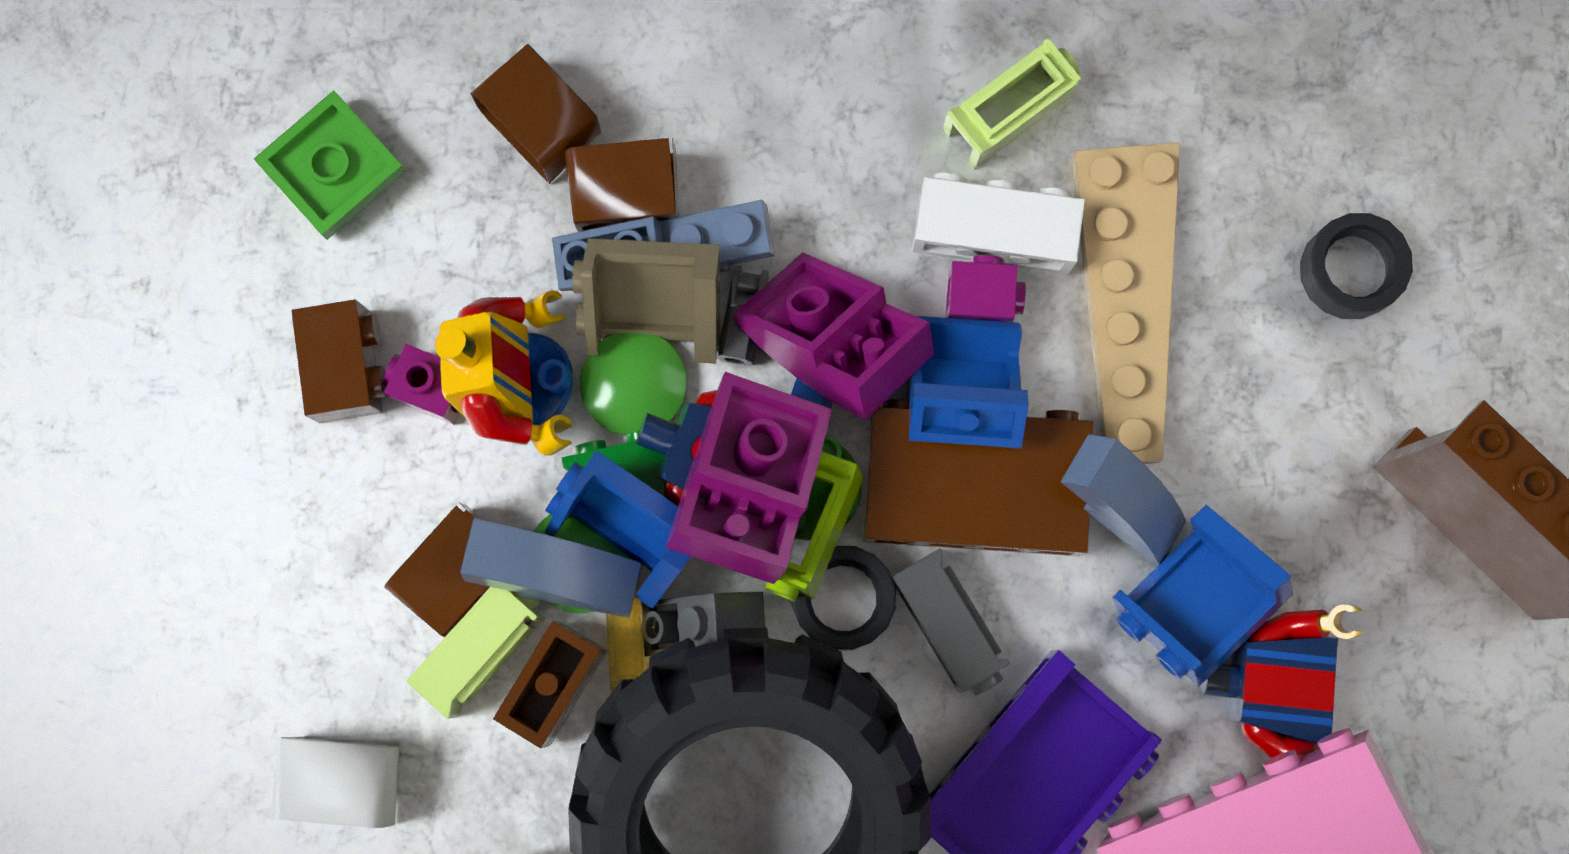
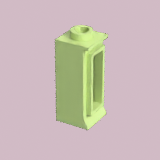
[943,38,1081,169]
[406,587,545,719]

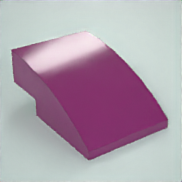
[732,252,934,420]
[665,372,832,584]

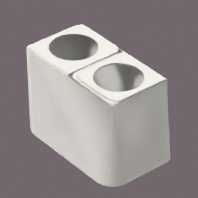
[269,737,400,828]

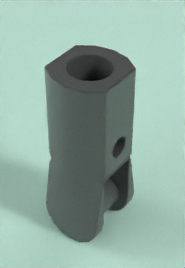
[717,265,769,366]

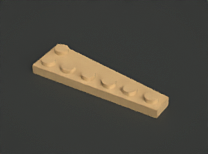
[1072,142,1180,464]

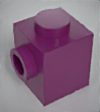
[945,255,1026,322]
[383,343,460,425]

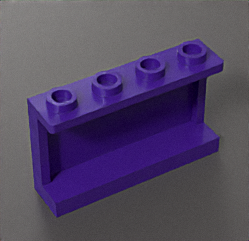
[930,650,1162,854]

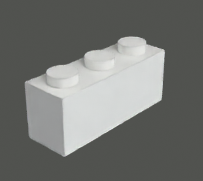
[912,173,1085,274]

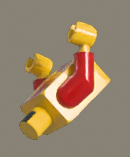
[435,290,572,456]

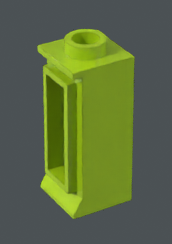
[764,451,864,601]

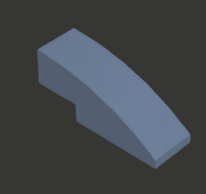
[1061,434,1186,566]
[460,518,641,618]

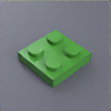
[254,90,407,240]

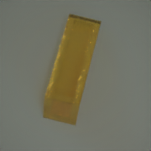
[606,580,644,693]

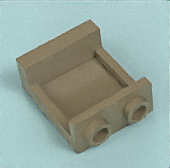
[572,238,720,364]

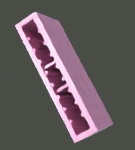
[1097,728,1432,854]

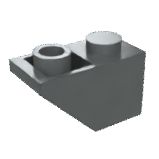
[641,592,765,657]

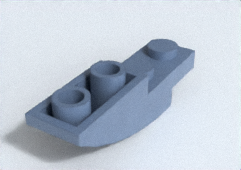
[552,200,775,291]

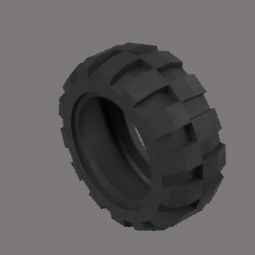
[568,627,931,854]

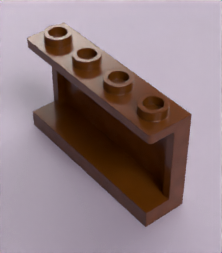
[863,399,1093,557]

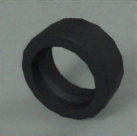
[1300,213,1413,319]
[792,546,896,650]

